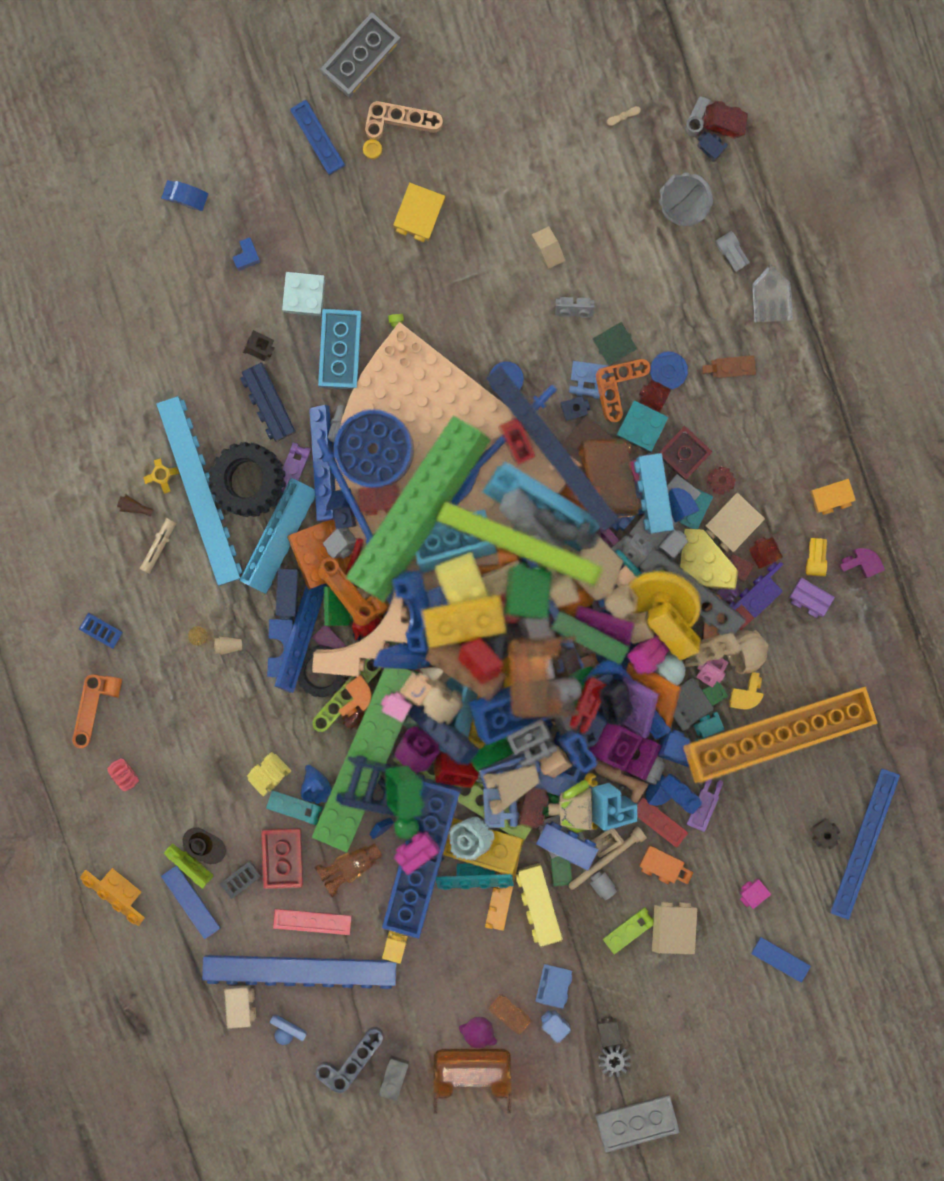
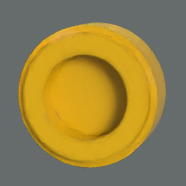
[363,139,382,159]

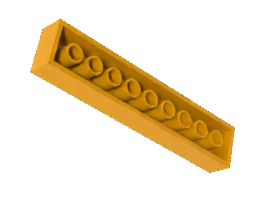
[683,687,877,783]

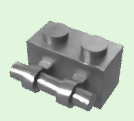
[507,720,558,768]

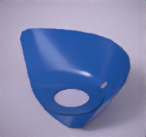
[581,661,636,684]

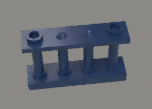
[336,755,425,817]

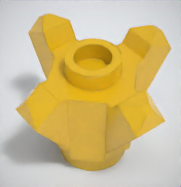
[143,458,180,494]

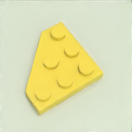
[680,529,738,590]

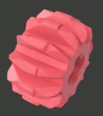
[108,758,139,792]

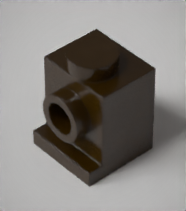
[243,330,275,361]

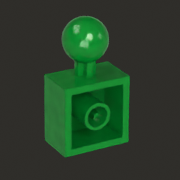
[385,766,423,840]

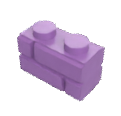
[788,578,835,618]

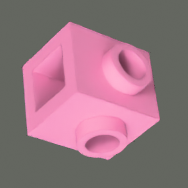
[697,658,729,687]

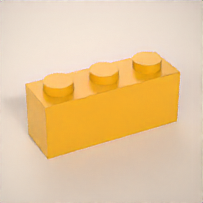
[647,601,701,660]

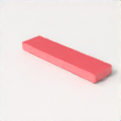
[273,909,352,935]

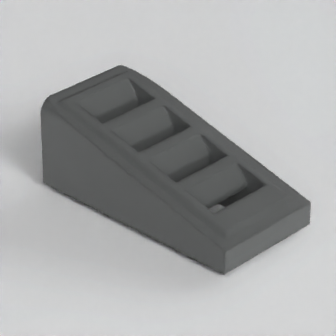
[220,861,262,899]

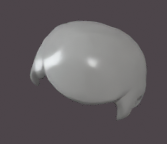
[659,173,713,226]

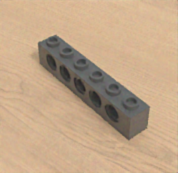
[639,547,746,635]

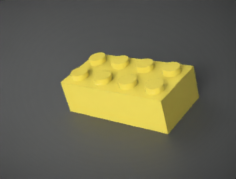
[435,552,490,641]
[516,863,562,947]

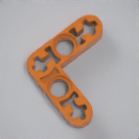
[596,359,650,422]

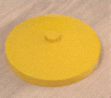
[628,572,701,633]

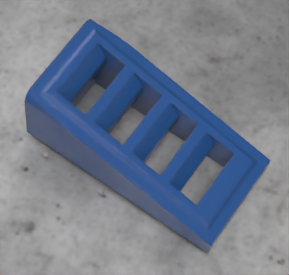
[79,613,123,649]

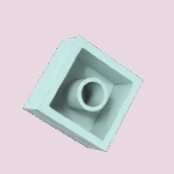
[282,272,325,316]

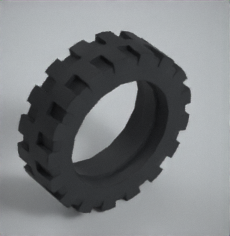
[298,645,347,698]

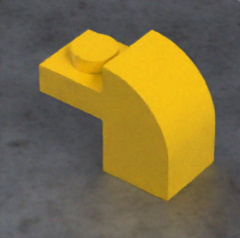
[728,672,764,709]
[382,930,408,964]

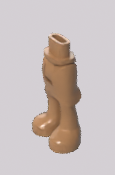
[591,759,649,804]

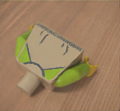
[549,773,598,833]

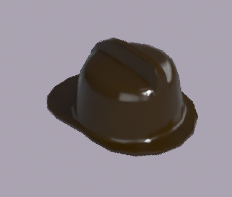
[182,827,226,864]

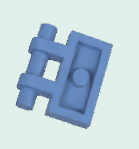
[569,361,610,399]
[483,788,519,828]

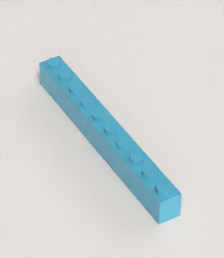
[157,396,243,586]

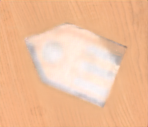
[752,264,793,323]

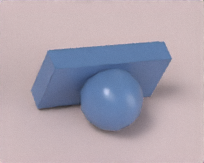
[269,1014,307,1045]

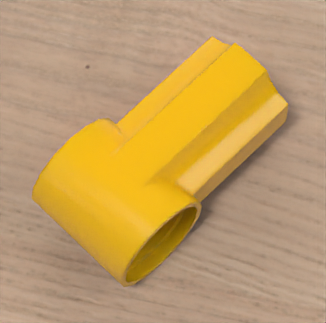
[806,538,827,577]

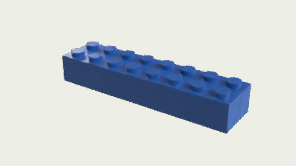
[382,778,461,939]

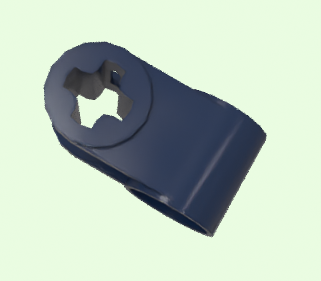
[576,710,607,746]

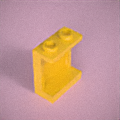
[393,182,446,243]

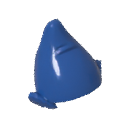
[300,765,332,804]

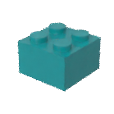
[616,400,669,453]

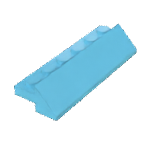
[483,462,600,551]

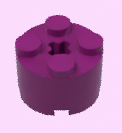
[395,727,440,774]

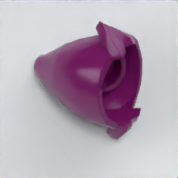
[459,1017,497,1048]

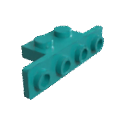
[436,863,514,890]

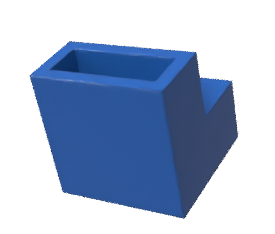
[232,237,261,271]

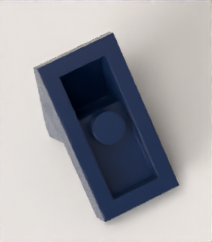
[326,488,356,529]

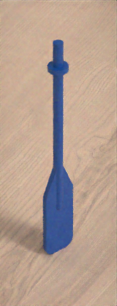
[450,385,557,506]
[316,437,407,606]

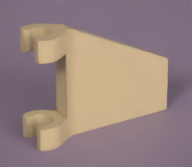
[484,765,539,814]

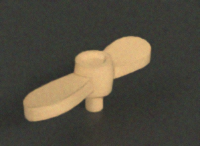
[607,106,641,126]

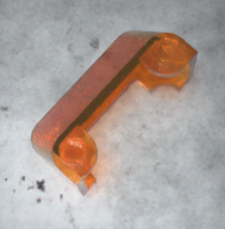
[578,439,641,518]

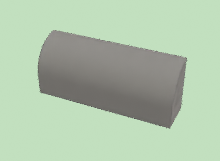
[628,474,701,548]

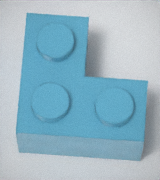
[592,783,637,831]

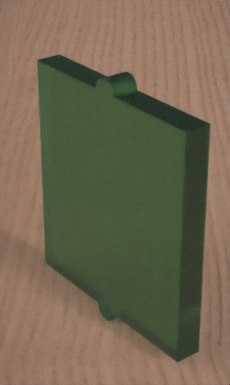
[593,322,637,366]

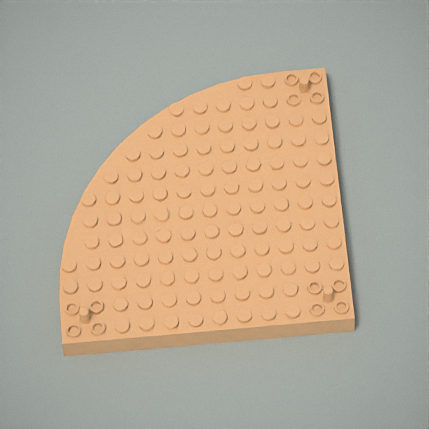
[335,322,582,620]

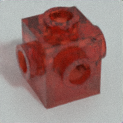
[639,380,671,413]
[707,466,736,495]
[749,537,783,569]

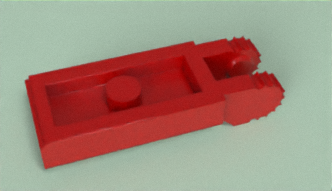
[569,676,607,733]

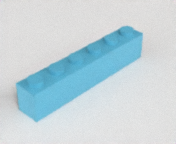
[239,478,315,594]

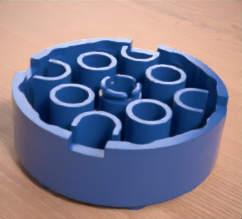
[334,409,414,488]

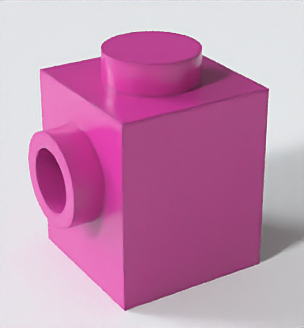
[739,878,771,909]

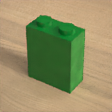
[504,564,552,620]

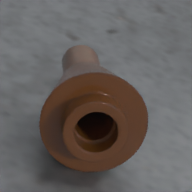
[117,494,153,516]

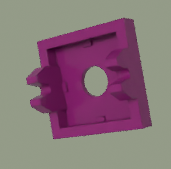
[625,738,662,780]

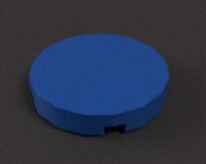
[650,352,688,390]

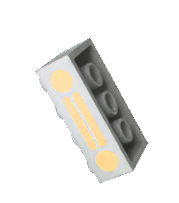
[320,12,401,98]

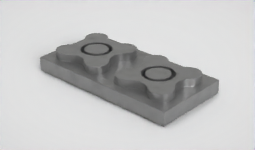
[595,1095,680,1153]

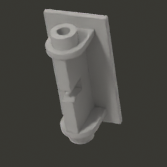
[555,297,594,318]

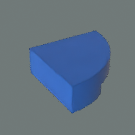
[369,818,394,839]

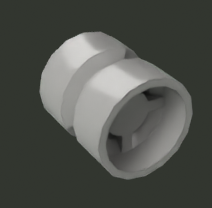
[544,677,581,707]

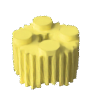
[247,752,291,797]

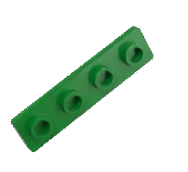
[471,735,515,771]

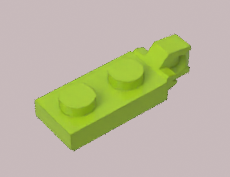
[164,843,214,889]

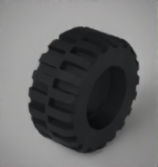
[209,442,286,517]

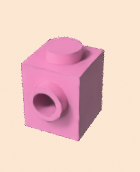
[381,691,412,722]

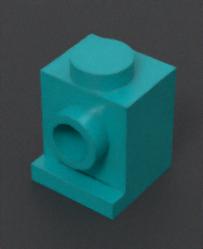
[693,711,725,738]

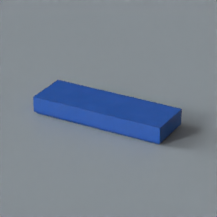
[751,937,811,983]

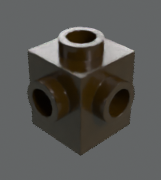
[810,818,840,849]

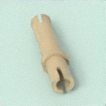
[139,518,177,574]

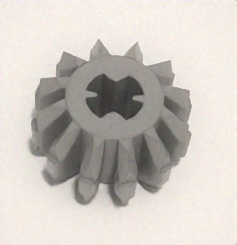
[598,1044,631,1077]

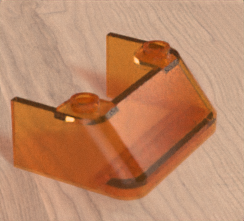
[509,635,579,718]
[433,1049,511,1114]

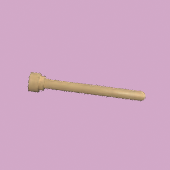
[568,826,647,890]

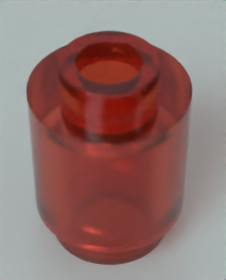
[341,705,367,730]

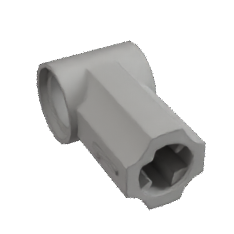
[685,97,714,137]
[715,231,750,272]

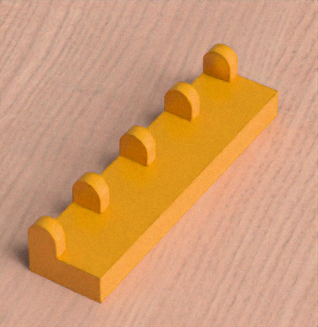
[485,856,520,931]

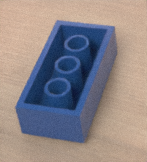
[469,680,556,744]

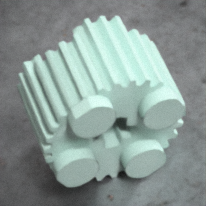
[449,817,494,860]

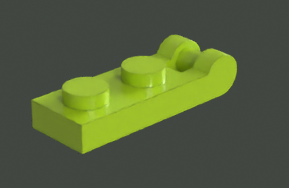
[602,907,654,955]

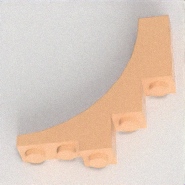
[312,590,410,676]

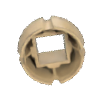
[726,630,769,674]

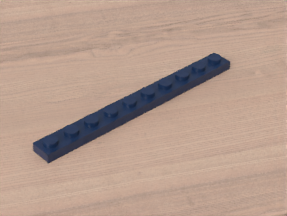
[486,367,619,532]

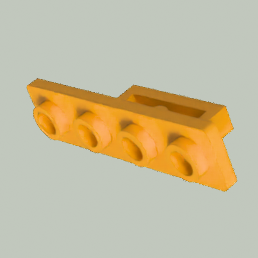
[80,868,145,926]

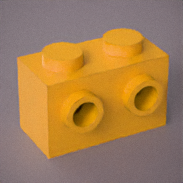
[810,479,856,515]

